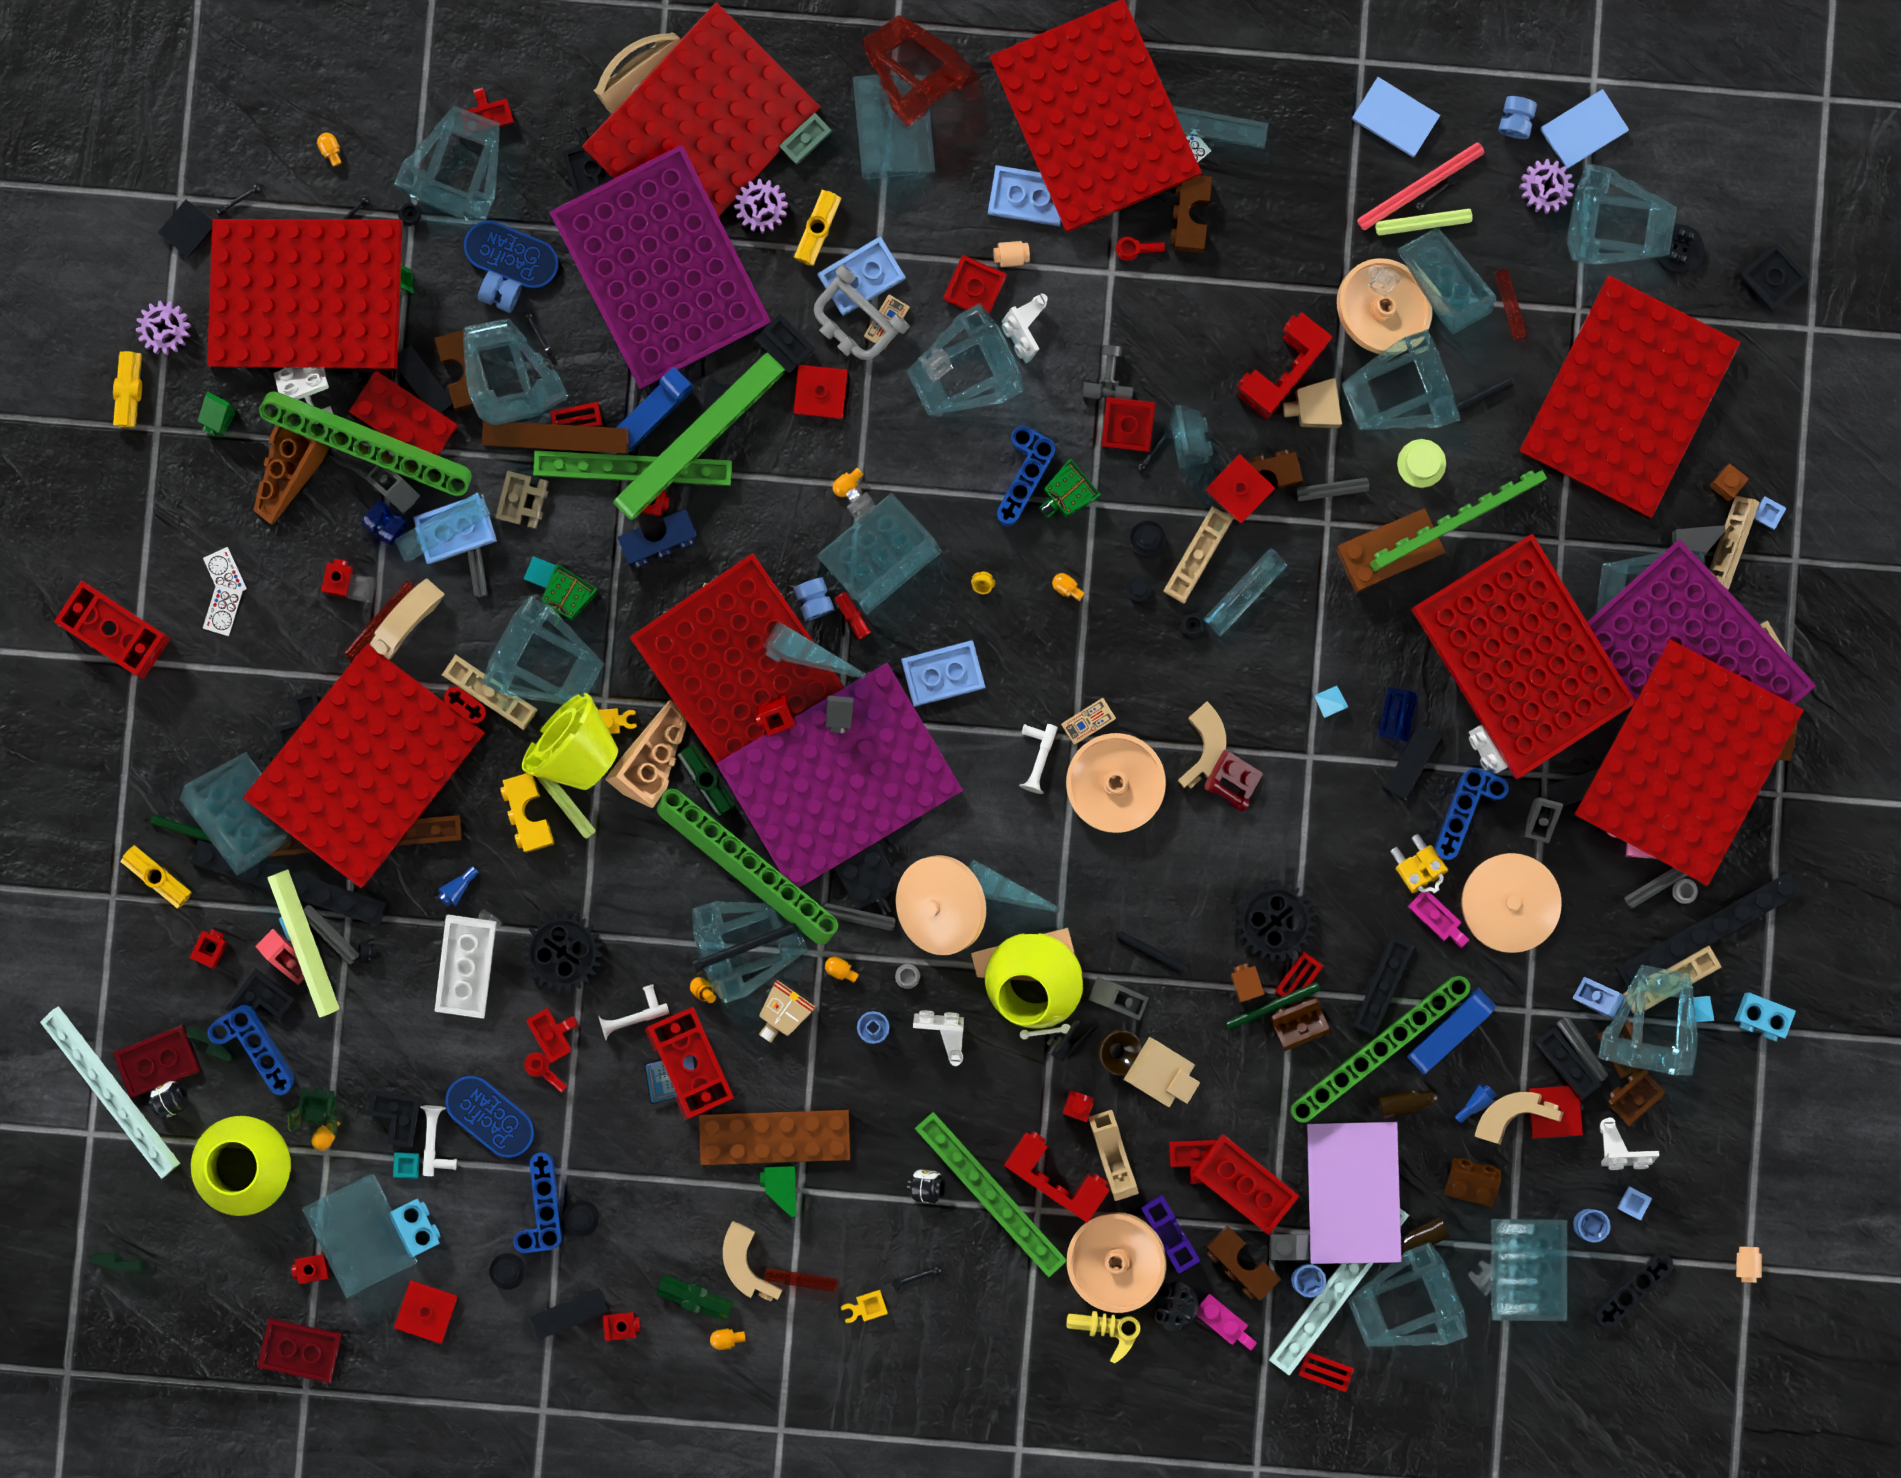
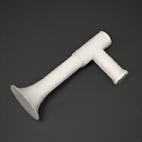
[1019,724,1058,794]
[599,985,669,1041]
[420,1105,457,1176]

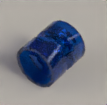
[361,500,408,546]

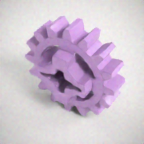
[1519,159,1574,214]
[734,179,788,234]
[136,301,191,355]

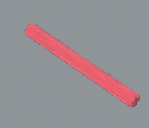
[1357,143,1485,230]

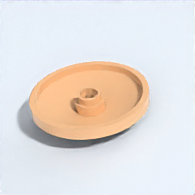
[1337,258,1432,355]
[1066,733,1166,833]
[1461,853,1562,953]
[896,855,986,955]
[1067,1212,1167,1313]

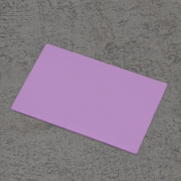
[1307,1122,1401,1264]

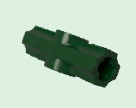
[678,743,736,817]
[656,1274,734,1322]

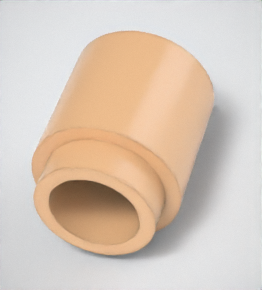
[993,241,1030,267]
[1736,1247,1762,1282]

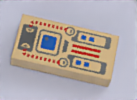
[864,295,910,350]
[1061,698,1116,745]

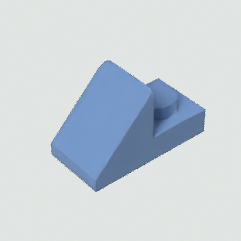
[1573,977,1625,1018]

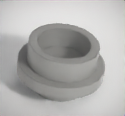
[1672,879,1698,904]
[895,964,920,989]

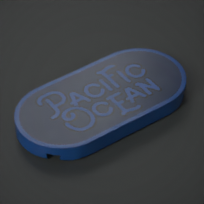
[464,221,559,289]
[445,1076,534,1158]

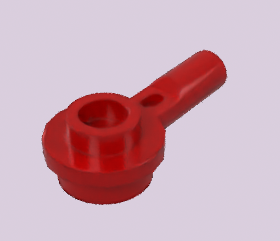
[1115,237,1165,261]
[524,1052,567,1093]

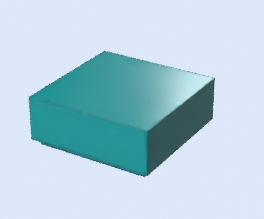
[524,556,556,588]
[393,1153,420,1179]

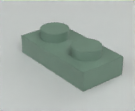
[779,113,832,165]

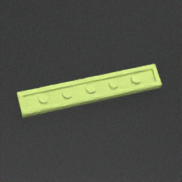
[268,870,340,1017]

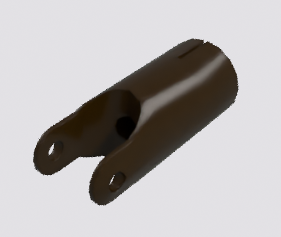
[1378,1090,1437,1119]
[1401,1217,1450,1255]

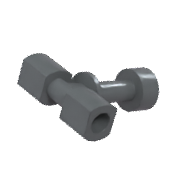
[1082,345,1133,399]

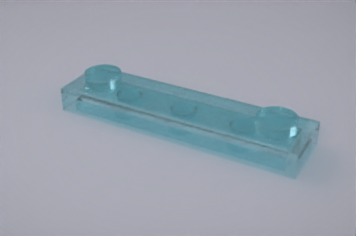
[1172,106,1269,149]
[394,492,491,562]
[1203,548,1288,637]

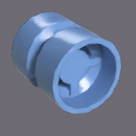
[1498,96,1537,139]
[478,271,522,313]
[793,577,835,621]
[857,1011,890,1044]
[1573,1209,1611,1242]
[1291,1263,1326,1298]

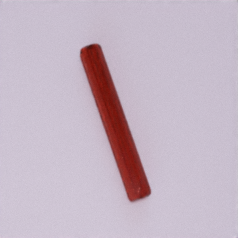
[344,580,416,661]

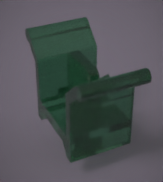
[287,1086,338,1136]

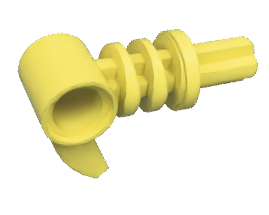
[1066,1311,1140,1363]

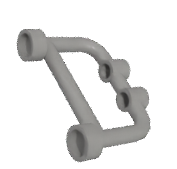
[814,264,910,360]

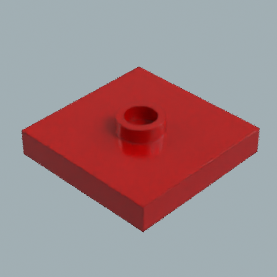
[942,255,1007,320]
[794,365,848,419]
[1101,397,1156,452]
[1205,454,1275,524]
[1528,1086,1583,1138]
[394,1280,458,1344]

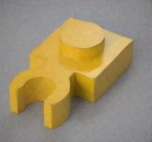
[598,708,637,734]
[841,1289,888,1323]

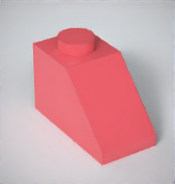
[255,929,305,985]

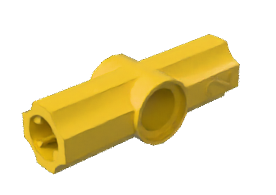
[794,190,842,266]
[113,351,142,428]
[120,845,192,909]

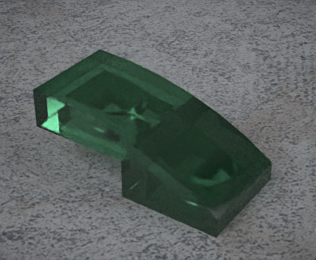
[186,1026,235,1061]
[89,1252,145,1271]

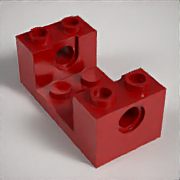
[1237,312,1332,420]
[54,580,171,679]
[645,1007,734,1121]
[1004,1131,1110,1223]

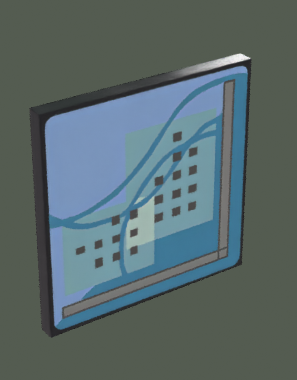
[644,1056,695,1104]

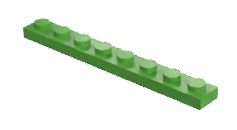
[533,451,732,486]
[1369,470,1547,572]
[915,1112,1067,1277]

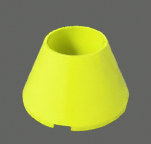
[522,693,618,790]
[985,933,1083,1029]
[191,1116,291,1216]

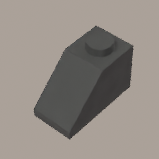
[365,465,420,514]
[1672,525,1725,559]
[826,696,853,733]
[1525,798,1563,843]
[1088,977,1149,1021]
[1269,1234,1311,1260]

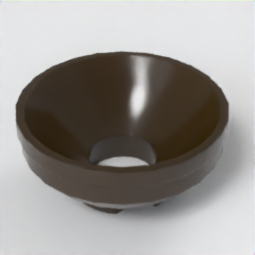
[1098,1030,1142,1075]

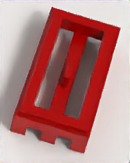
[550,402,603,427]
[1274,951,1323,1006]
[1298,1352,1354,1392]

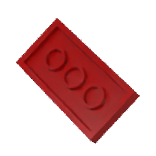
[349,371,459,456]
[1192,1134,1299,1235]

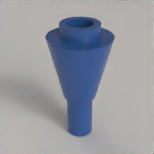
[438,866,479,907]
[1455,1084,1497,1124]

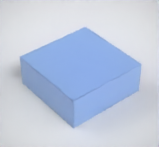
[1754,496,1786,531]
[1617,1186,1652,1220]

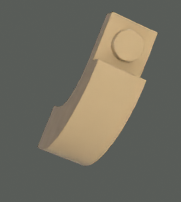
[369,578,445,660]
[1177,702,1226,789]
[1475,1092,1563,1145]
[1088,1110,1139,1201]
[723,1221,783,1301]

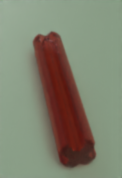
[1495,269,1527,340]
[764,1268,838,1292]

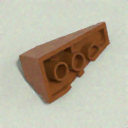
[253,425,330,524]

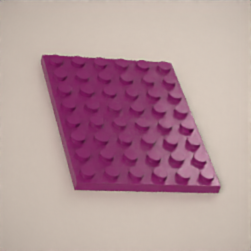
[549,144,771,389]
[1587,538,1816,708]
[716,663,963,892]

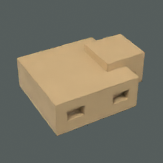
[1124,1037,1200,1108]

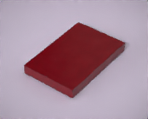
[113,1025,201,1099]
[257,1318,342,1383]

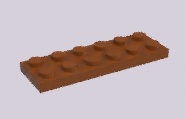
[699,1110,850,1165]

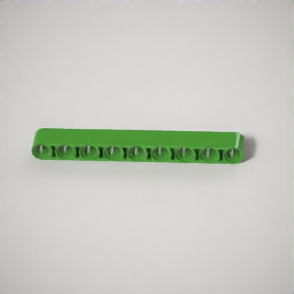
[613,353,786,521]
[259,391,472,496]
[657,789,838,945]
[1290,976,1470,1122]

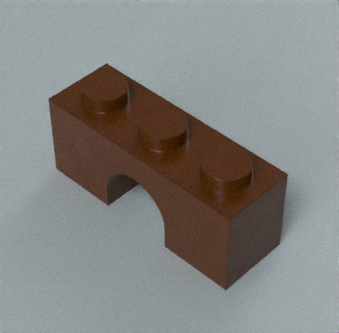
[1170,175,1212,254]
[435,330,487,412]
[1227,450,1303,489]
[1206,1225,1281,1301]

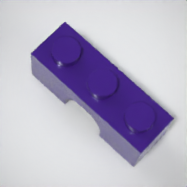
[1140,1195,1200,1274]

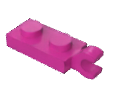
[1408,891,1469,948]
[1197,1294,1257,1350]

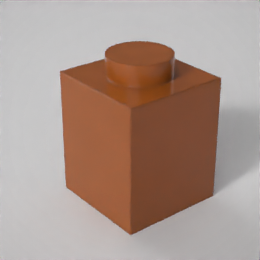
[1709,463,1749,501]
[1230,963,1264,1002]

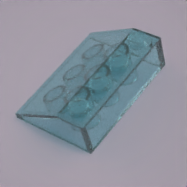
[853,74,935,179]
[816,493,942,614]
[180,752,293,875]
[302,1173,417,1298]
[1491,1219,1567,1321]

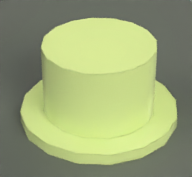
[1397,439,1446,488]

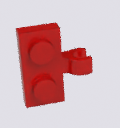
[460,87,514,137]
[526,1008,579,1063]
[1169,1140,1217,1184]

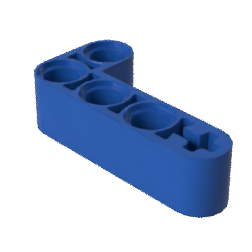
[616,367,694,455]
[997,426,1055,527]
[1434,768,1509,861]
[1406,987,1496,1075]
[208,1005,295,1095]
[513,1152,563,1253]

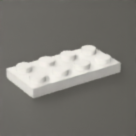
[435,915,497,1019]

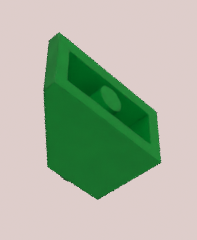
[198,392,237,437]
[760,1166,797,1217]

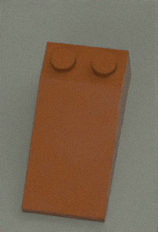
[1335,508,1446,594]

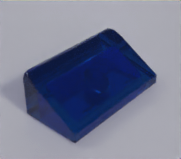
[1378,688,1417,742]

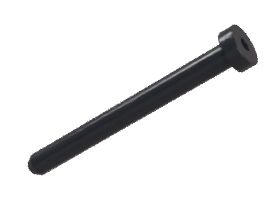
[691,923,798,975]

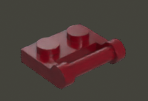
[1205,750,1263,812]

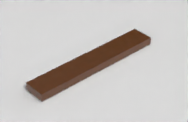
[482,420,629,453]

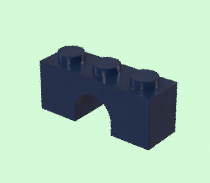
[617,509,698,568]

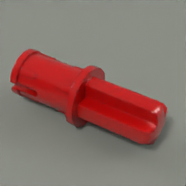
[835,592,871,640]

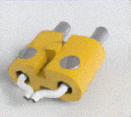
[1390,834,1448,893]

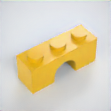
[500,773,555,853]

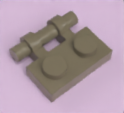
[495,471,549,529]

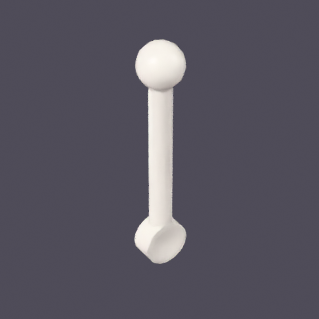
[1020,1024,1070,1039]

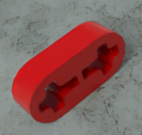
[444,687,487,724]

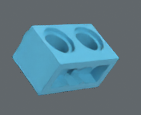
[1734,993,1796,1042]
[388,1198,441,1258]

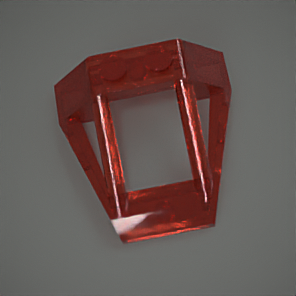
[862,15,979,127]

